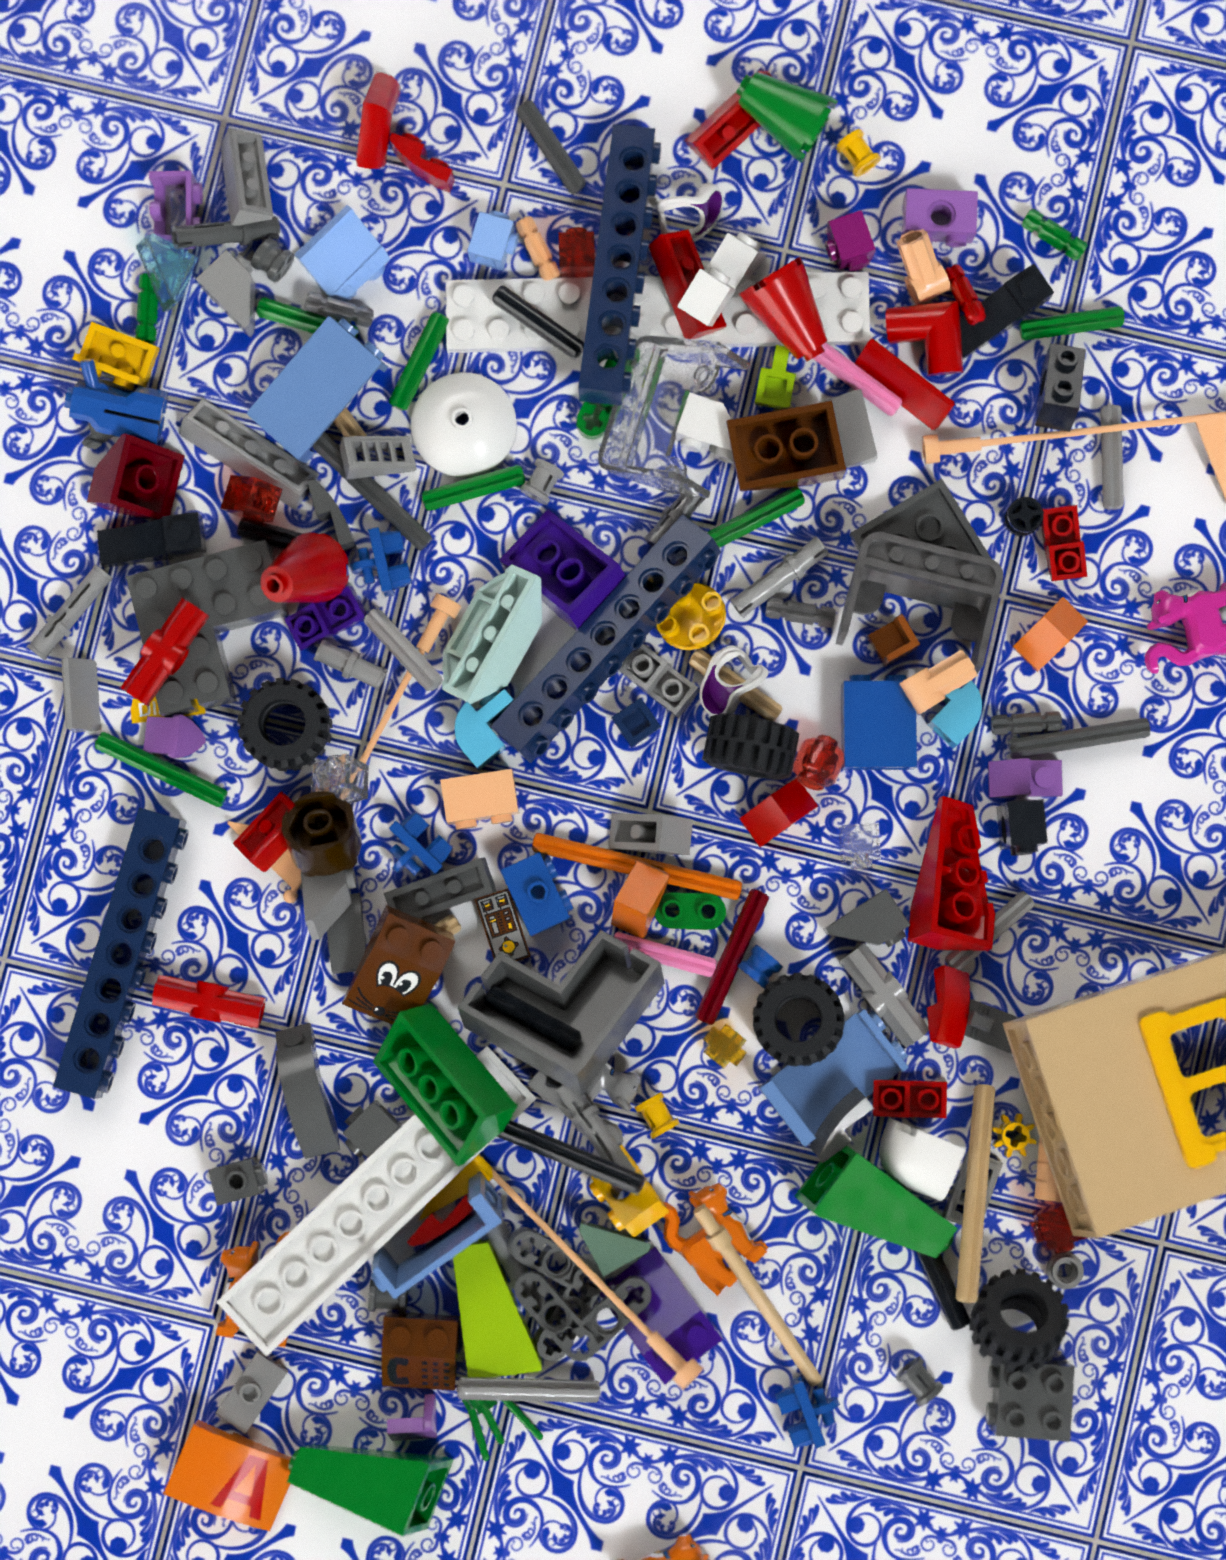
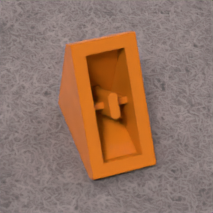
[1012,597,1088,672]
[611,860,671,939]

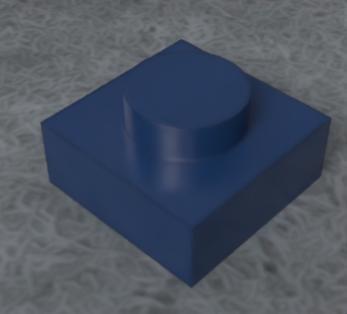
[611,698,661,748]

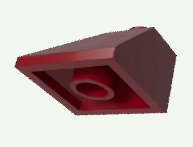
[87,434,185,521]

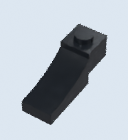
[960,264,1054,360]
[97,512,206,568]

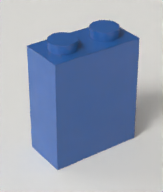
[841,675,917,770]

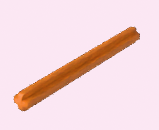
[532,833,742,900]

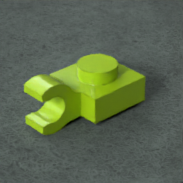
[754,345,796,410]

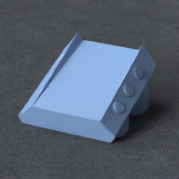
[294,205,390,302]

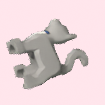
[527,1062,641,1146]

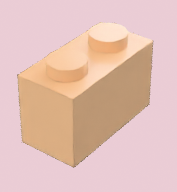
[440,769,520,830]

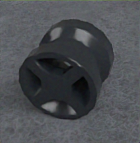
[1004,497,1044,537]

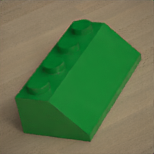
[373,1003,518,1166]

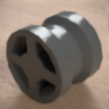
[251,237,295,283]

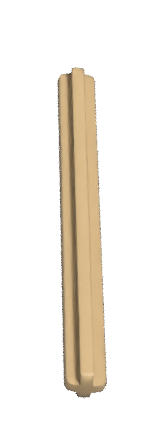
[956,1084,995,1303]

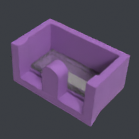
[148,171,203,251]

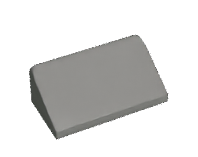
[825,389,878,468]
[61,657,101,733]

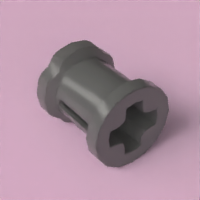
[368,1279,408,1314]
[895,1356,944,1407]

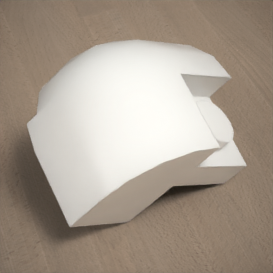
[879,1118,966,1201]

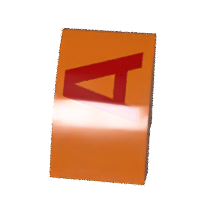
[163,1420,291,1531]

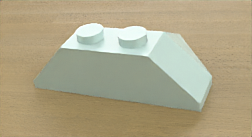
[442,565,542,704]

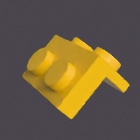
[72,322,160,390]

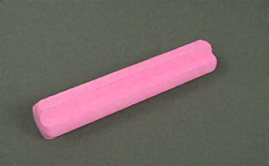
[813,343,902,416]
[614,932,717,977]

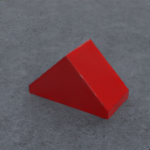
[739,777,818,848]

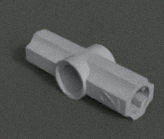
[839,943,929,1048]

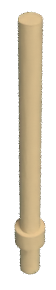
[693,1204,822,1387]

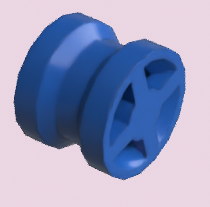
[737,944,783,989]

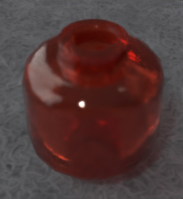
[793,735,844,791]

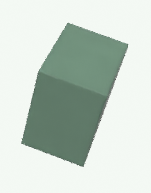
[579,1220,651,1277]

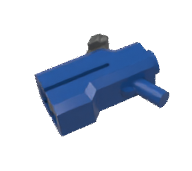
[64,359,169,449]

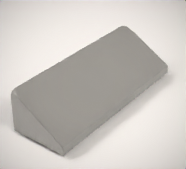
[221,128,273,226]

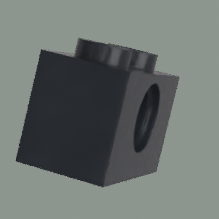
[1035,343,1086,432]
[996,799,1048,856]

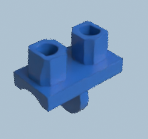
[350,527,412,597]
[389,812,453,876]
[774,1376,840,1449]

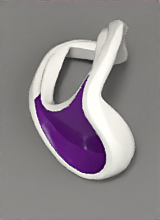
[657,183,724,242]
[699,645,768,716]

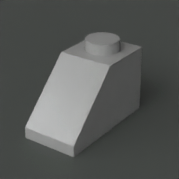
[196,250,256,338]
[608,813,693,855]
[301,868,357,940]

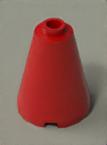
[738,257,828,362]
[260,532,349,603]

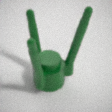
[462,1400,543,1461]

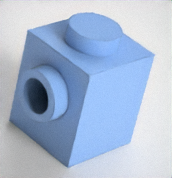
[467,211,519,271]

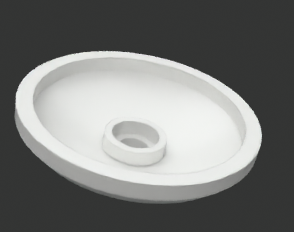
[411,373,517,478]

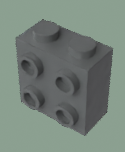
[986,1360,1075,1442]

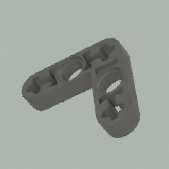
[508,1227,605,1361]
[514,1270,651,1361]

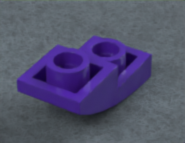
[284,586,367,651]

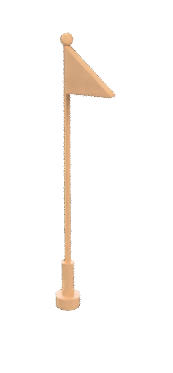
[922,412,1226,501]
[227,593,462,903]

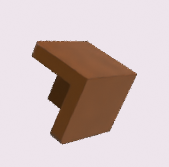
[867,614,920,667]

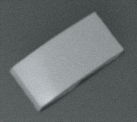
[619,644,700,718]

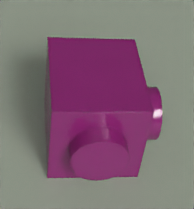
[825,210,876,271]

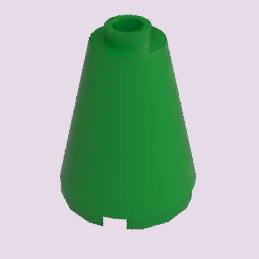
[736,72,838,163]

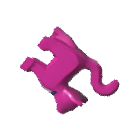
[1145,582,1226,674]

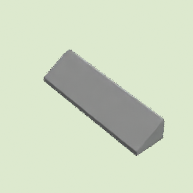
[180,398,319,509]

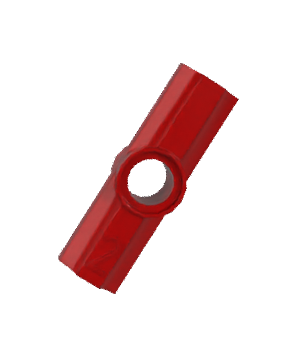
[120,598,210,706]
[152,975,266,1028]

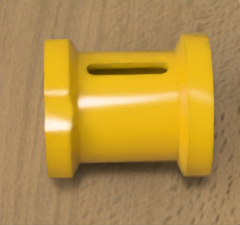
[836,129,881,177]
[634,1092,680,1139]

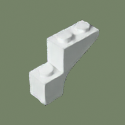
[677,231,766,326]

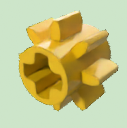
[992,1113,1037,1158]

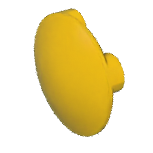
[656,583,726,650]

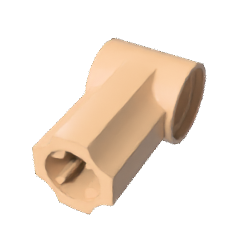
[896,229,951,305]
[899,649,978,714]

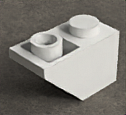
[675,392,734,464]

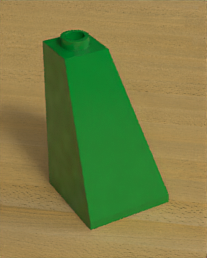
[794,1146,958,1258]
[287,1444,454,1536]

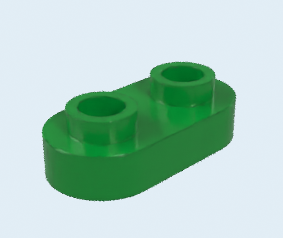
[655,892,726,930]

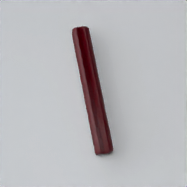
[695,889,769,1025]

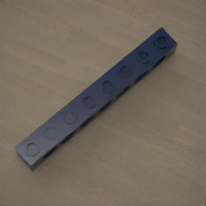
[578,124,661,406]
[490,514,721,763]
[53,808,189,1099]

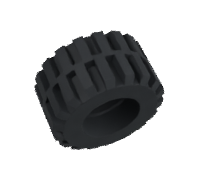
[237,678,333,772]
[702,713,799,780]
[753,973,845,1067]
[969,1269,1070,1373]

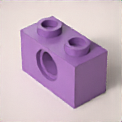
[902,188,978,247]

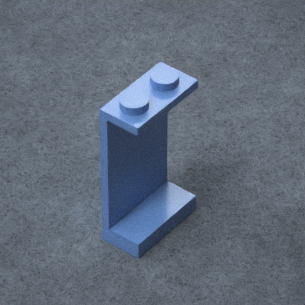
[246,316,389,463]
[758,1009,909,1147]
[371,1171,502,1299]

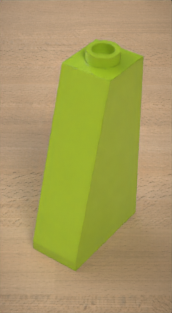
[453,1238,543,1378]

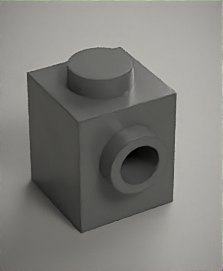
[343,1100,402,1158]
[208,1156,268,1206]

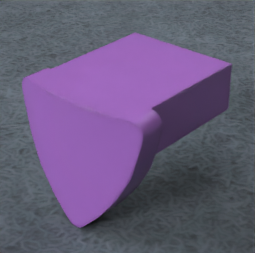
[143,714,206,758]
[387,1394,437,1441]

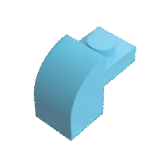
[927,680,982,749]
[455,689,514,771]

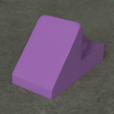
[988,758,1063,798]

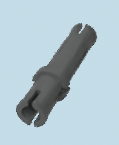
[171,216,280,249]

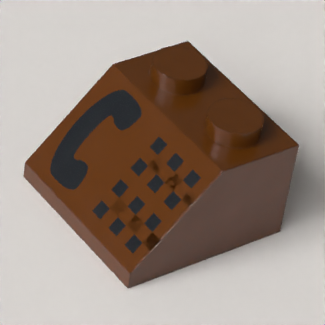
[381,1311,460,1391]

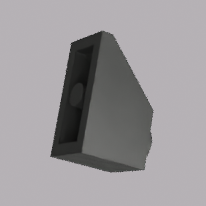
[823,889,910,948]

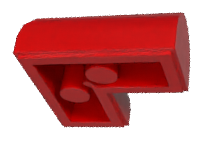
[356,72,401,169]
[886,301,964,376]

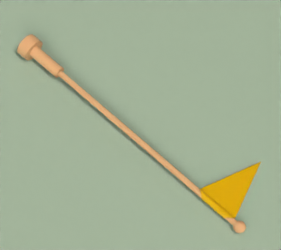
[419,1154,704,1390]

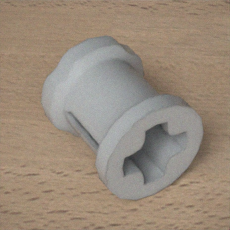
[520,458,564,505]

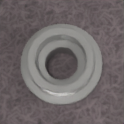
[1046,1252,1084,1289]

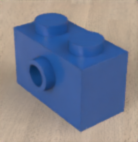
[500,852,574,937]

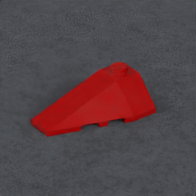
[907,796,995,951]

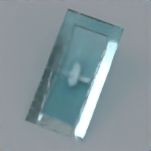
[135,233,198,312]

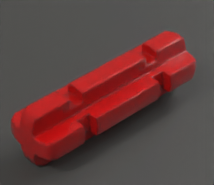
[945,264,986,325]

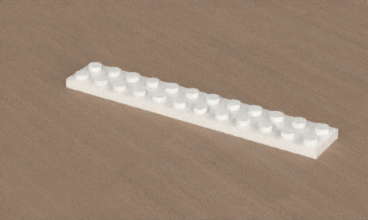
[446,272,870,353]

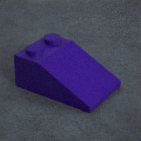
[499,509,626,631]
[600,1247,723,1385]

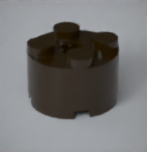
[281,791,362,877]

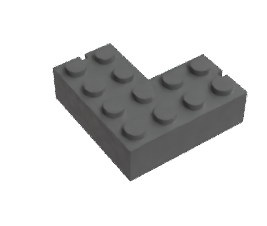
[126,540,288,718]
[457,930,665,1096]

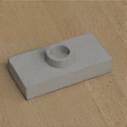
[215,1350,288,1434]

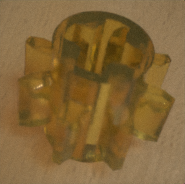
[703,1024,747,1069]

